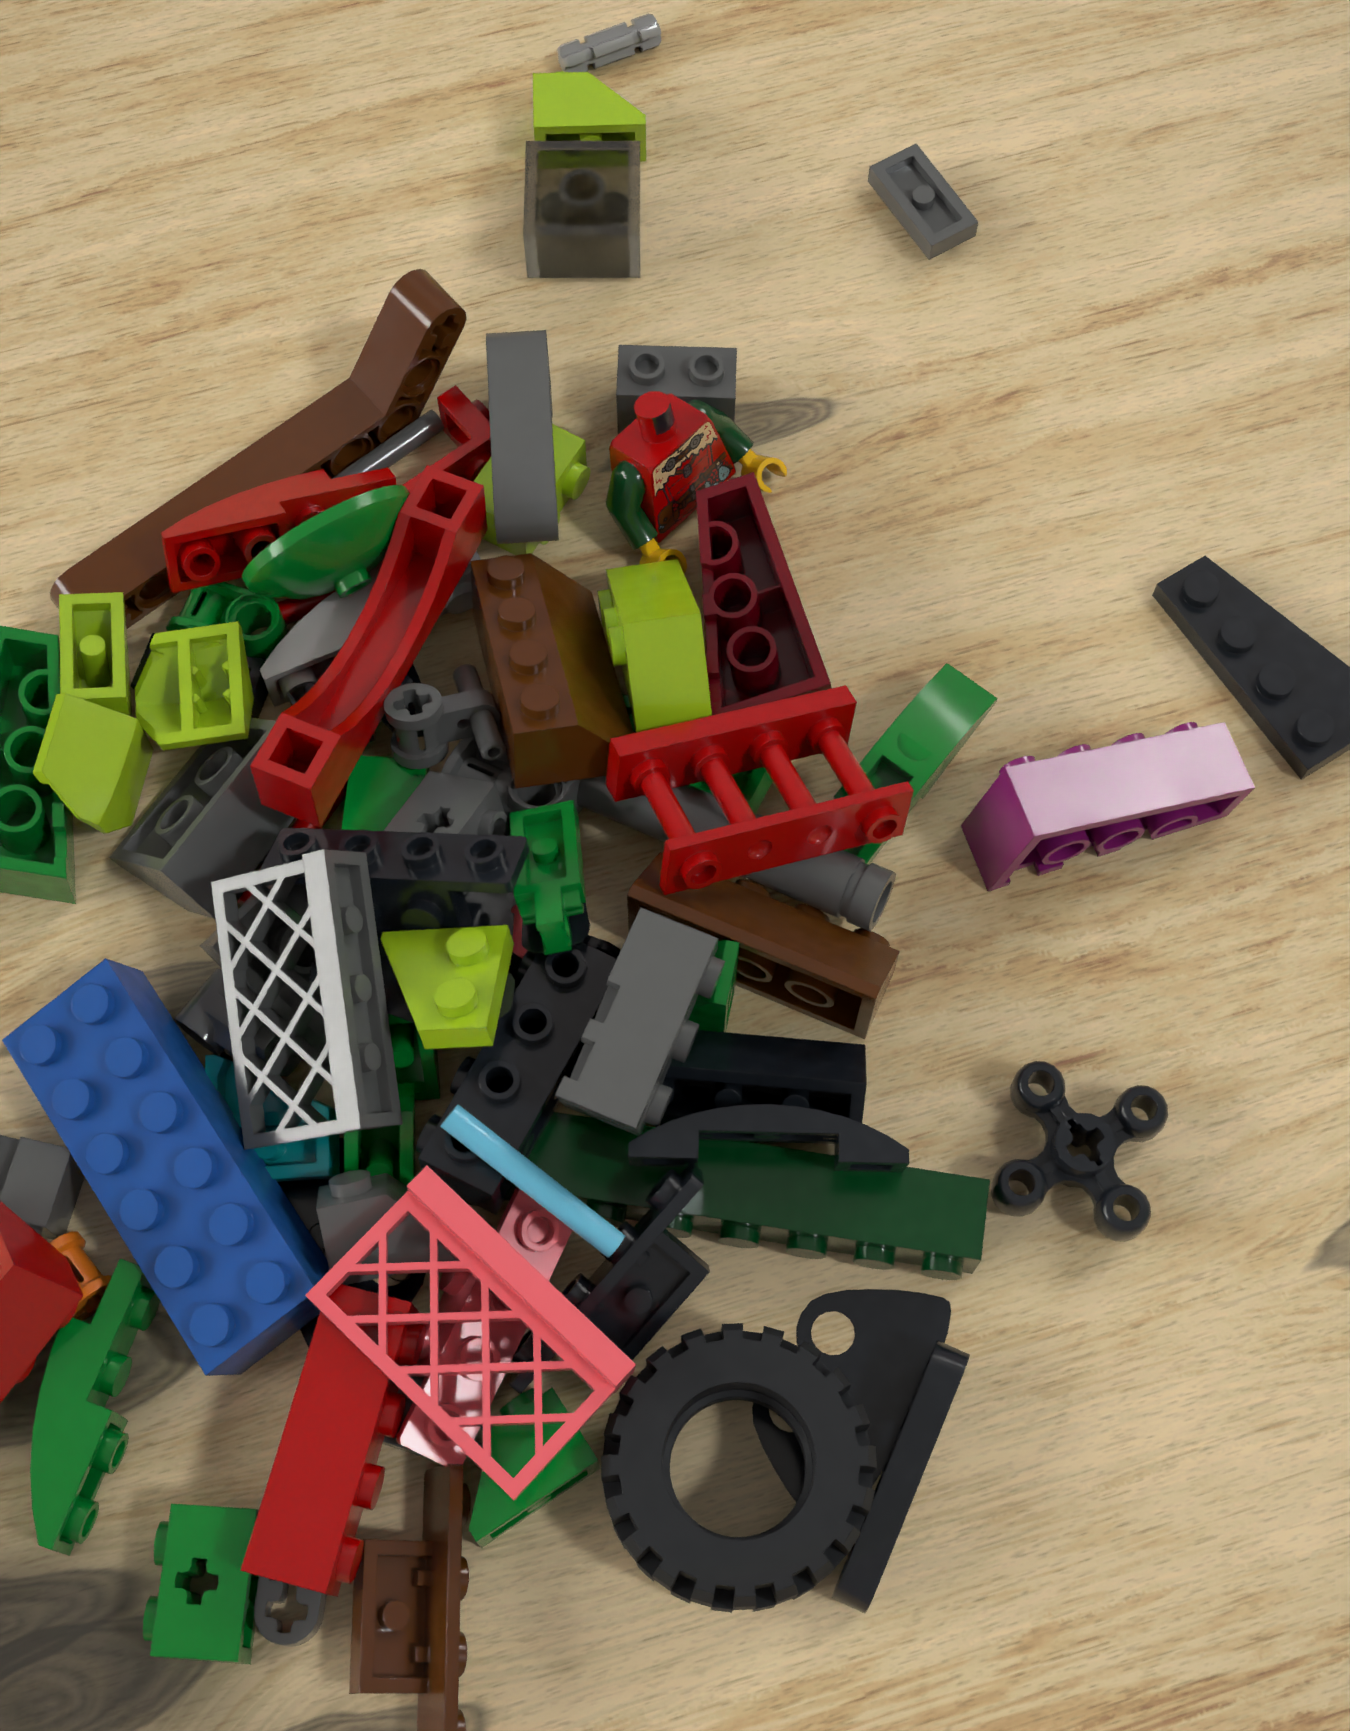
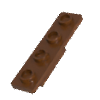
[349,1464,471,1731]

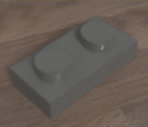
[868,143,978,260]

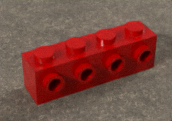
[240,1284,426,1597]

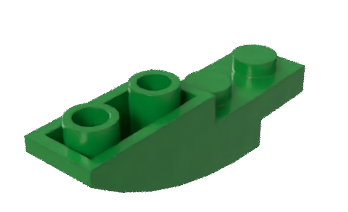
[834,663,998,865]
[30,1259,160,1556]

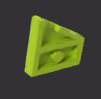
[381,925,514,1049]

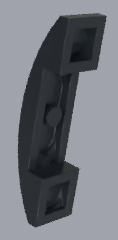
[628,1104,909,1173]

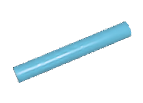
[440,1104,625,1258]

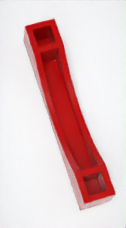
[250,465,488,827]

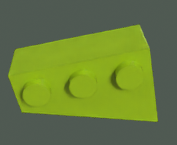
[597,559,712,733]

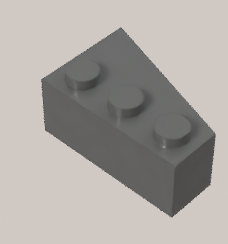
[555,907,725,1137]

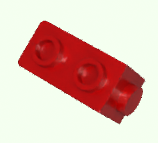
[403,385,491,493]

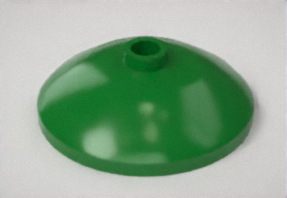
[242,485,410,600]

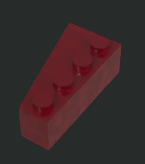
[696,472,832,715]

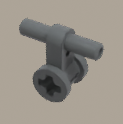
[384,664,506,769]

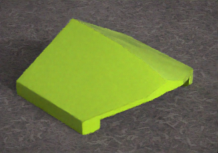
[135,621,254,751]
[33,693,154,834]

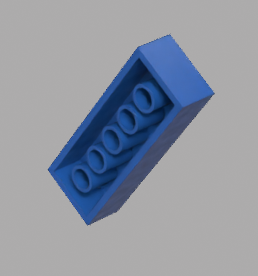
[2,958,329,1376]

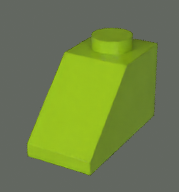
[533,71,646,164]
[59,592,132,717]

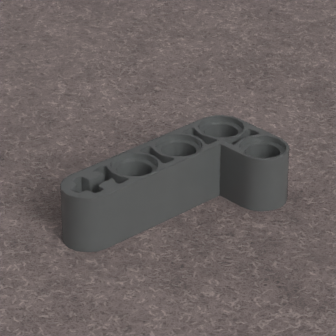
[486,330,559,544]

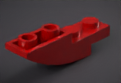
[161,467,397,593]

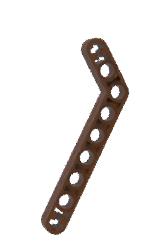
[50,269,467,629]

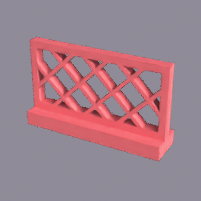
[305,1165,636,1501]

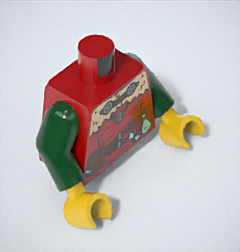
[606,391,787,573]

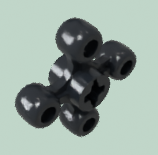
[991,1061,1168,1242]

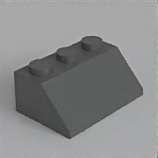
[109,718,295,919]

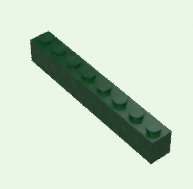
[453,1096,990,1280]

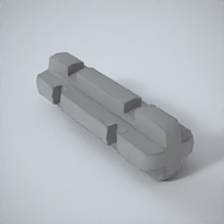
[557,14,661,72]

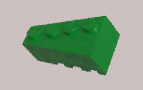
[0,626,76,904]

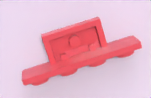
[396,1187,573,1467]

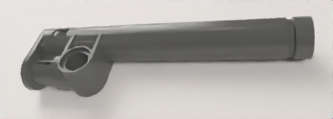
[441,724,896,932]

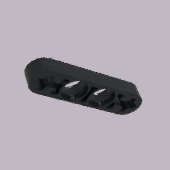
[832,1340,970,1614]

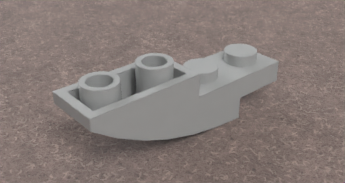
[260,551,481,707]

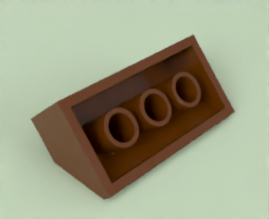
[470,553,634,789]
[627,852,900,1039]

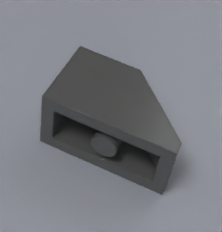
[316,1170,457,1285]

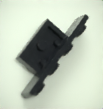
[260,828,530,935]
[509,1163,710,1394]

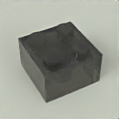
[523,141,641,278]

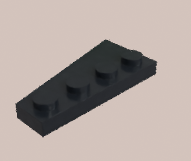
[1152,556,1350,780]

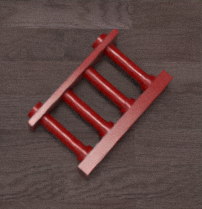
[606,685,914,895]

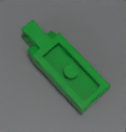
[510,800,586,955]

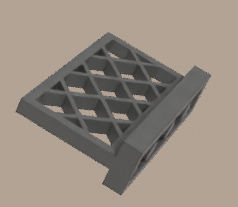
[211,849,403,1150]

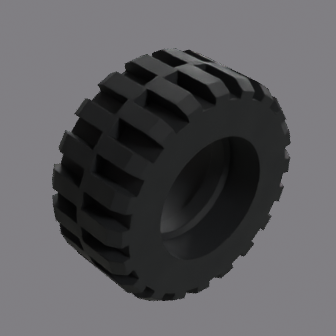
[601,1323,877,1613]

